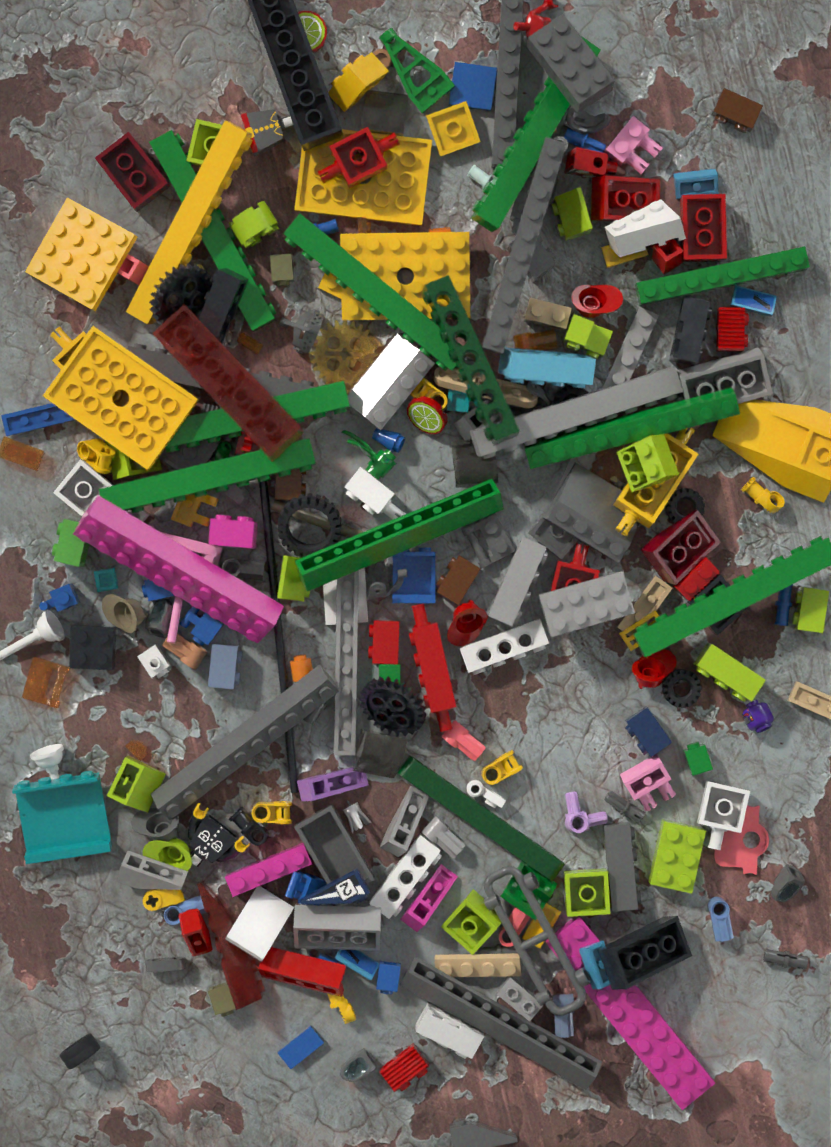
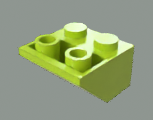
[617,434,679,492]
[107,755,166,812]

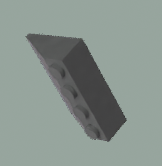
[542,462,639,563]

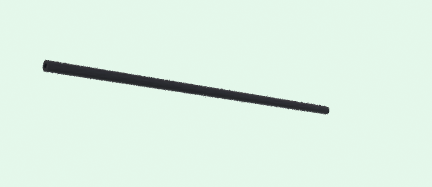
[259,481,299,793]

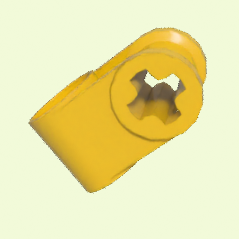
[410,378,448,411]
[77,438,116,474]
[481,749,523,785]
[251,801,292,824]
[143,889,185,911]

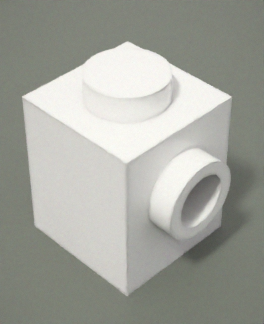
[137,644,171,679]

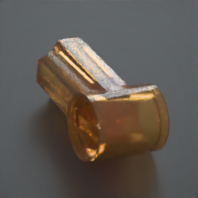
[513,329,558,350]

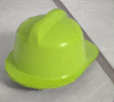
[142,838,192,871]

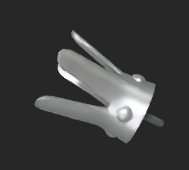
[343,800,372,833]

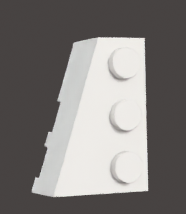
[605,200,686,257]
[416,1002,484,1059]

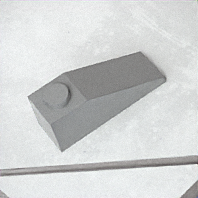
[380,786,429,857]
[117,851,188,890]

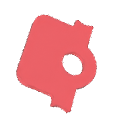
[714,805,769,875]

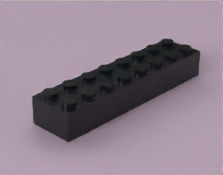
[247,0,344,151]

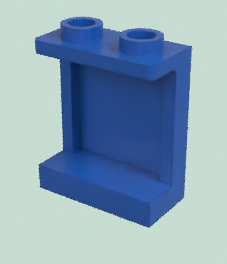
[392,547,435,603]

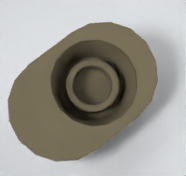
[102,594,148,633]

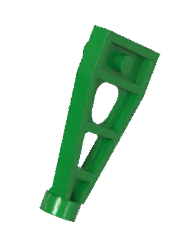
[379,28,455,114]

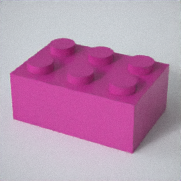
[208,515,258,548]

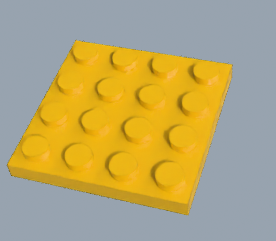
[25,198,138,311]

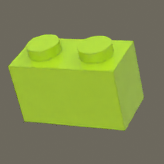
[792,587,829,633]

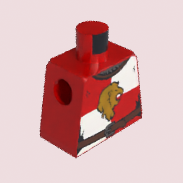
[564,147,618,178]

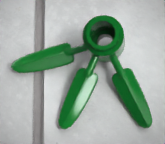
[342,430,397,480]

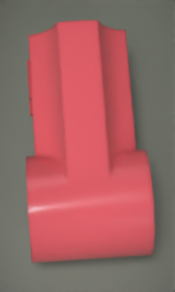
[441,720,486,761]
[498,907,531,947]

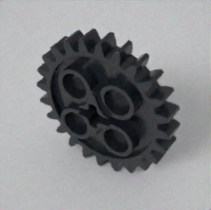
[149,263,213,330]
[359,676,427,736]

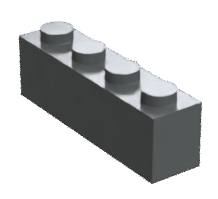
[603,822,641,912]

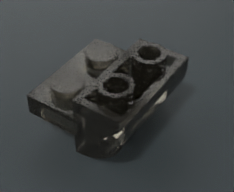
[451,440,499,488]

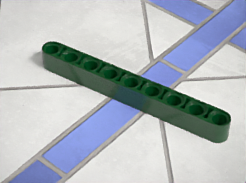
[397,755,565,881]

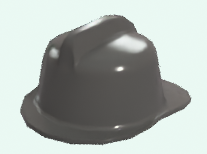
[131,808,179,842]

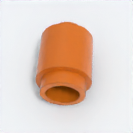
[290,654,313,683]

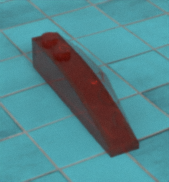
[197,881,266,1010]

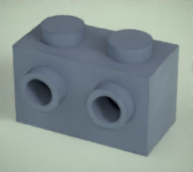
[208,643,243,689]

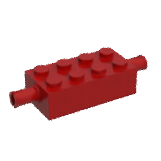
[409,603,456,732]

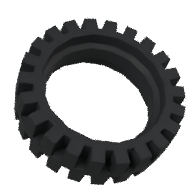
[278,493,342,557]

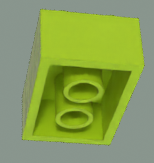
[693,643,766,702]
[648,819,706,894]

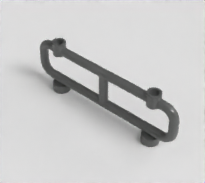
[484,866,591,1016]

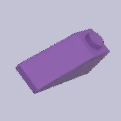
[297,764,368,801]

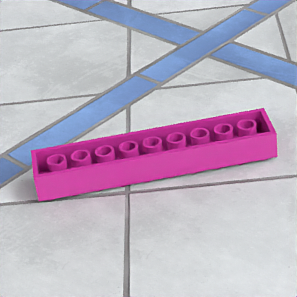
[73,496,284,643]
[545,916,715,1110]

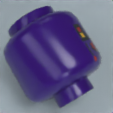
[742,700,774,733]

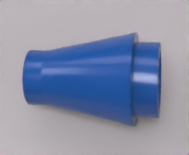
[372,428,405,453]

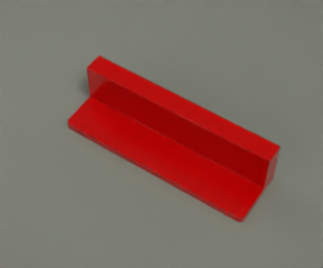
[258,947,346,997]

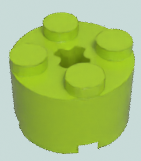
[228,201,279,248]

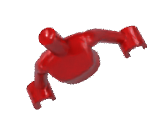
[513,0,559,38]

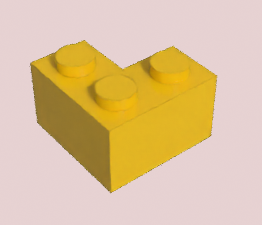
[328,52,389,112]

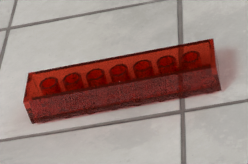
[152,304,304,462]

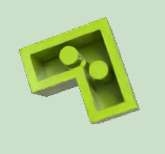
[563,314,613,359]

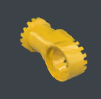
[741,477,785,514]
[327,994,356,1024]

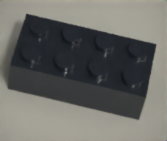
[598,916,692,990]

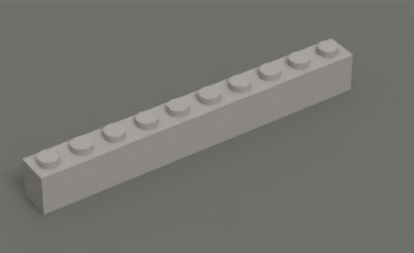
[470,367,683,459]

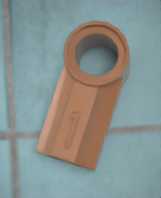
[162,633,208,670]

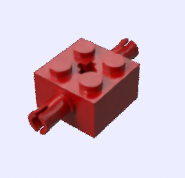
[317,127,400,188]
[549,543,600,592]

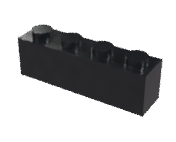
[188,268,249,359]

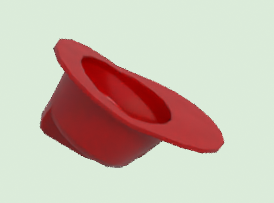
[571,285,623,318]
[447,600,488,646]
[632,649,677,689]

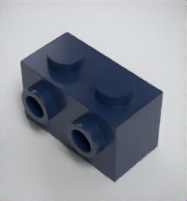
[625,706,672,757]

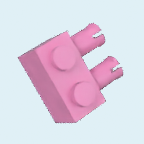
[605,116,663,175]
[620,754,676,811]

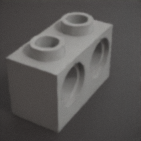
[496,976,543,1022]

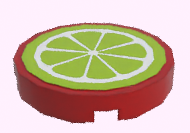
[298,11,327,53]
[407,396,448,434]

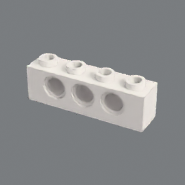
[460,619,549,675]
[369,833,442,919]

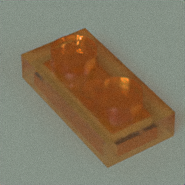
[0,436,45,471]

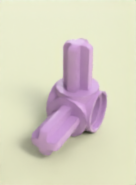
[565,791,608,833]

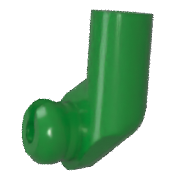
[215,441,232,461]

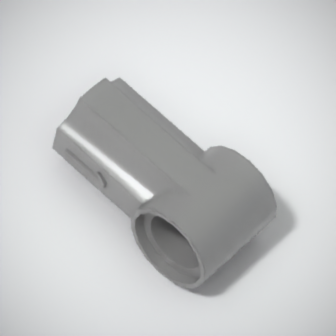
[421,816,465,859]

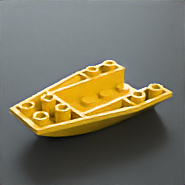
[712,399,831,503]

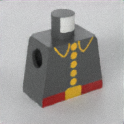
[241,110,294,157]

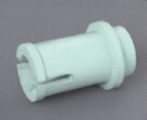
[467,164,493,189]

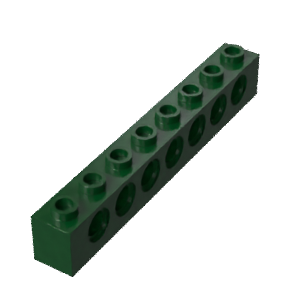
[422,275,520,446]

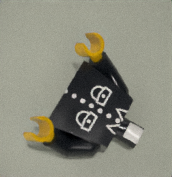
[188,803,251,867]

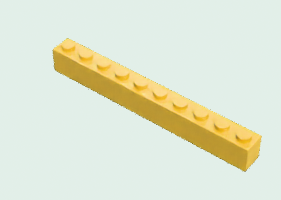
[126,121,253,325]

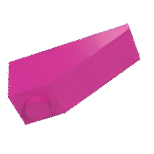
[400,864,458,932]

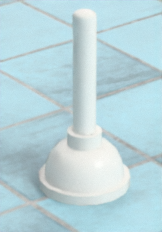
[0,610,65,660]
[30,744,64,779]

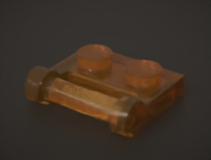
[21,657,70,708]

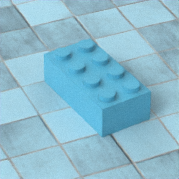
[498,347,596,388]

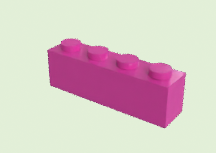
[225,843,313,897]

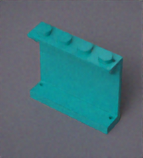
[12,771,112,864]

